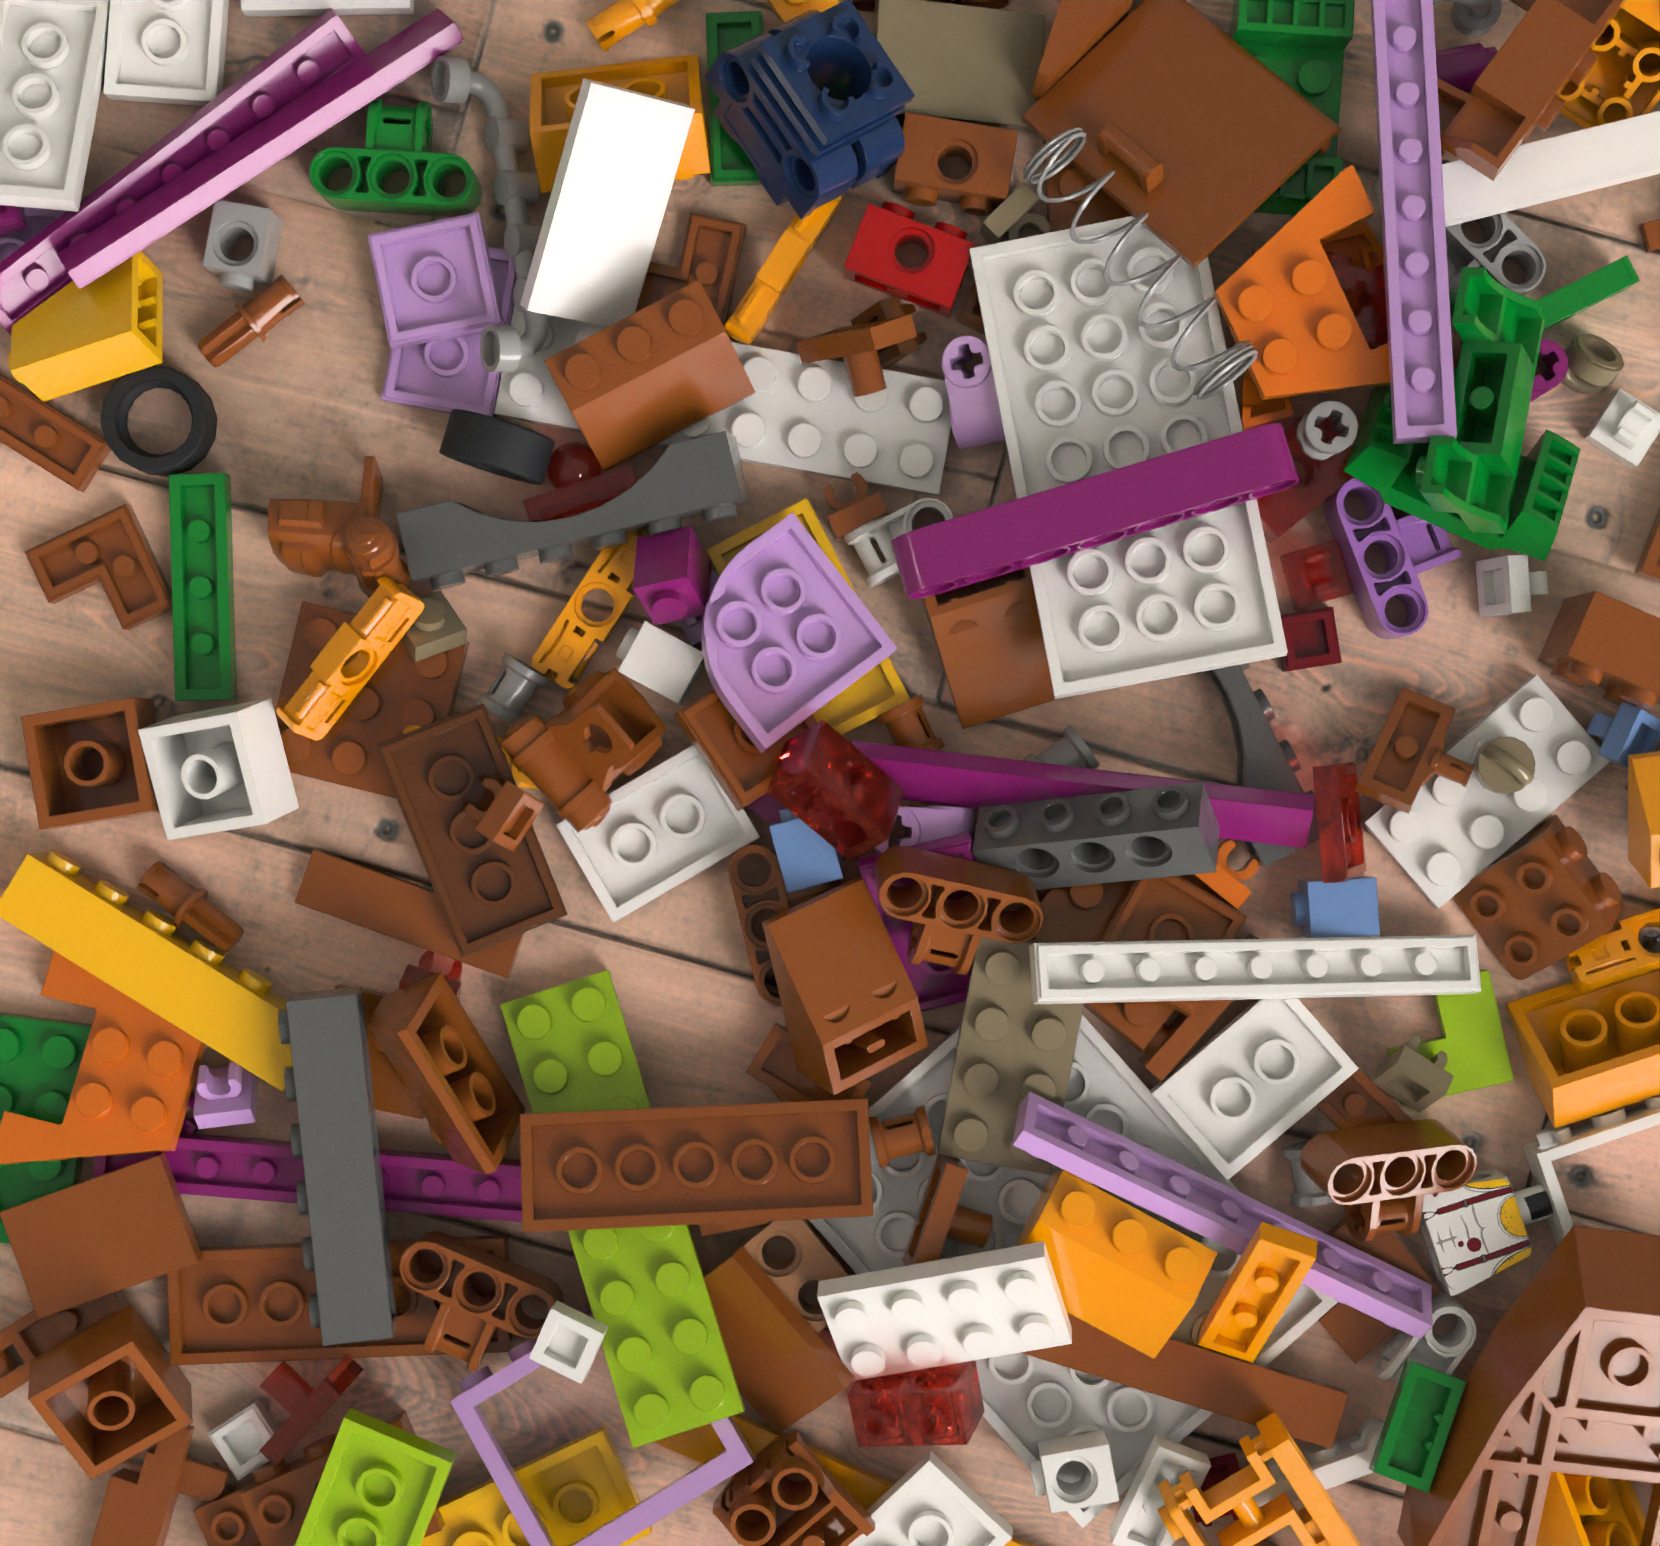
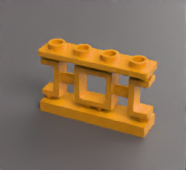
[1157,1412,1362,1546]

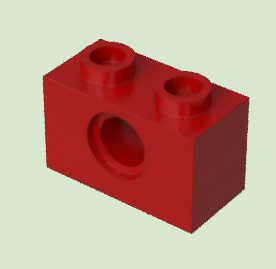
[844,201,975,318]

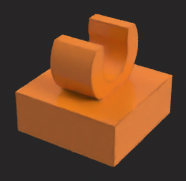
[1192,839,1260,909]

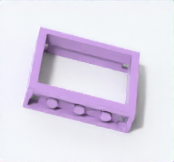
[450,1306,756,1546]

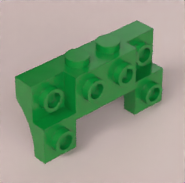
[1416,267,1546,535]

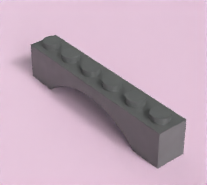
[396,431,750,590]
[1205,663,1327,867]

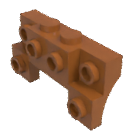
[1437,0,1627,181]
[193,1412,445,1546]

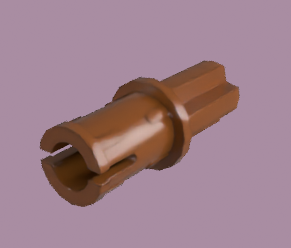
[197,274,305,367]
[137,861,244,952]

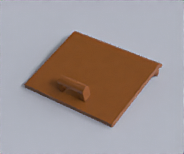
[1022,0,1342,268]

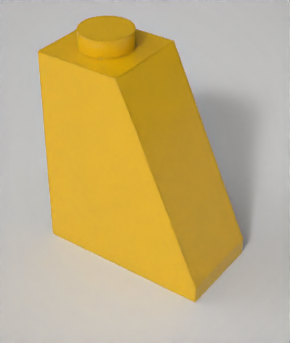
[8,251,163,402]

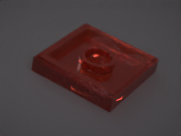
[1312,762,1367,883]

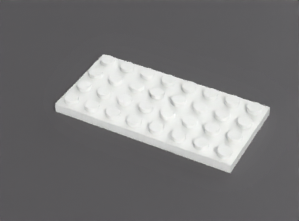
[969,216,1288,699]

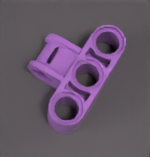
[1324,478,1463,640]

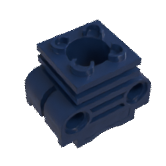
[705,0,915,220]

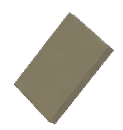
[873,0,1045,132]

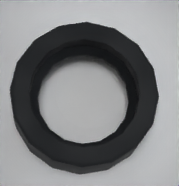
[101,365,218,476]
[439,409,555,485]

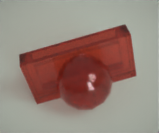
[523,441,639,522]

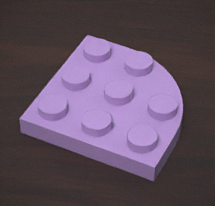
[701,512,898,753]

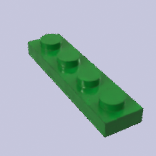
[169,473,237,702]

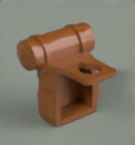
[268,456,411,598]
[499,668,668,833]

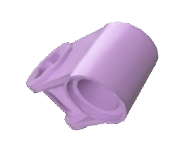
[942,336,1005,450]
[865,805,976,853]

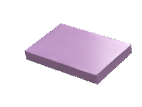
[381,247,517,418]

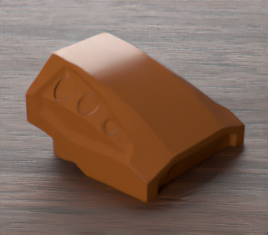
[713,1430,875,1546]

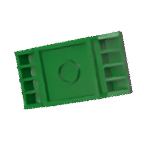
[1230,0,1355,215]
[1343,385,1580,561]

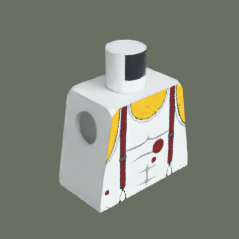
[1419,1170,1553,1296]

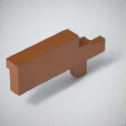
[91,1425,231,1546]

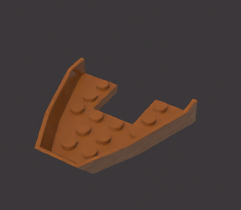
[1397,1225,1660,1546]

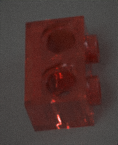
[848,1360,985,1447]

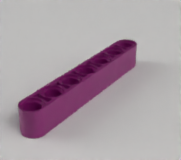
[891,423,1300,599]

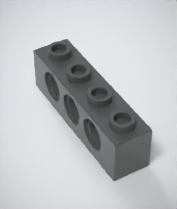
[972,782,1220,890]

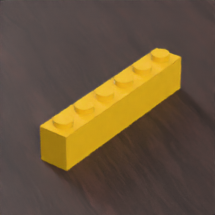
[0,849,293,1092]

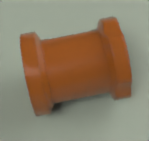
[876,695,945,750]
[869,1105,936,1168]

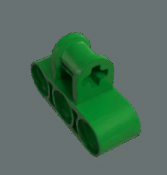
[309,99,482,217]

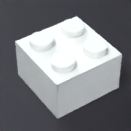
[138,698,299,840]

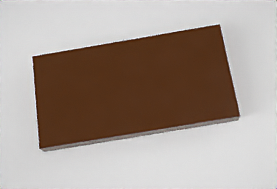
[375,703,568,958]

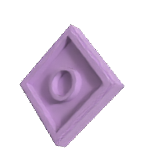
[367,212,503,349]

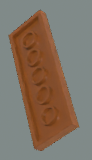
[520,1098,874,1233]
[167,1235,513,1366]

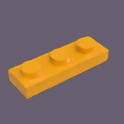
[1198,1221,1318,1363]

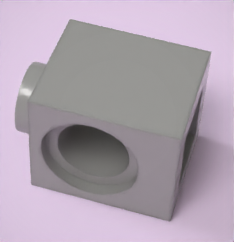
[202,200,283,292]

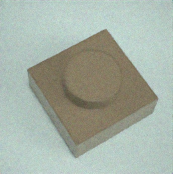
[401,590,467,662]

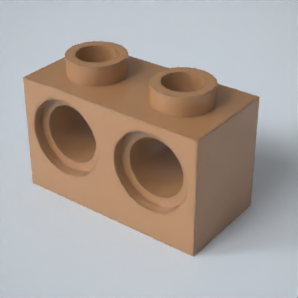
[739,1219,856,1333]

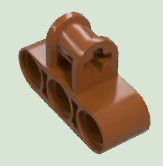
[729,844,842,1007]
[875,846,1044,976]
[1300,1119,1477,1242]
[399,1231,564,1372]

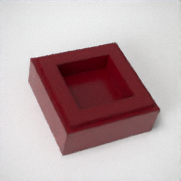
[1280,607,1342,672]

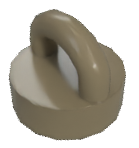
[1561,334,1624,394]
[1474,737,1535,794]

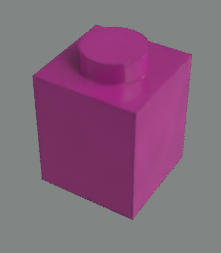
[633,526,711,625]

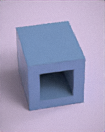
[769,802,845,893]
[1290,875,1380,938]

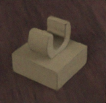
[980,182,1051,244]
[1371,1034,1454,1113]

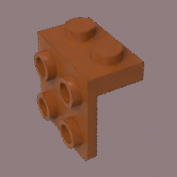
[1454,815,1624,980]

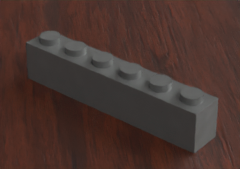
[278,986,398,1346]

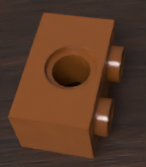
[893,112,1019,216]

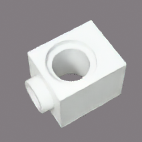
[616,621,705,705]
[1029,1429,1120,1513]

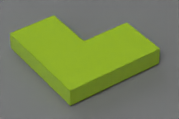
[1387,969,1514,1106]

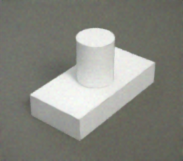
[1108,1435,1211,1546]

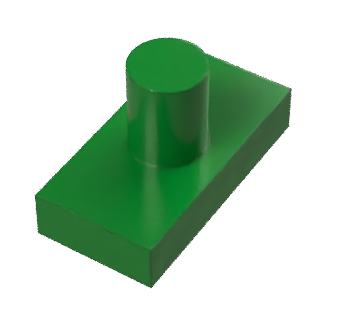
[1369,1359,1466,1493]

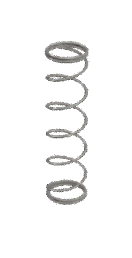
[1023,127,1258,400]

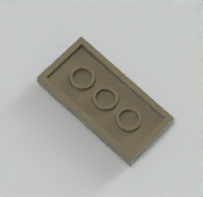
[937,937,1084,1175]

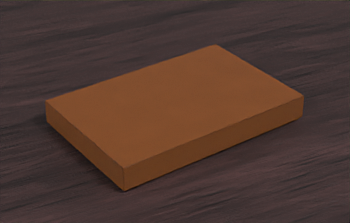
[0,1152,203,1320]
[704,1246,854,1434]

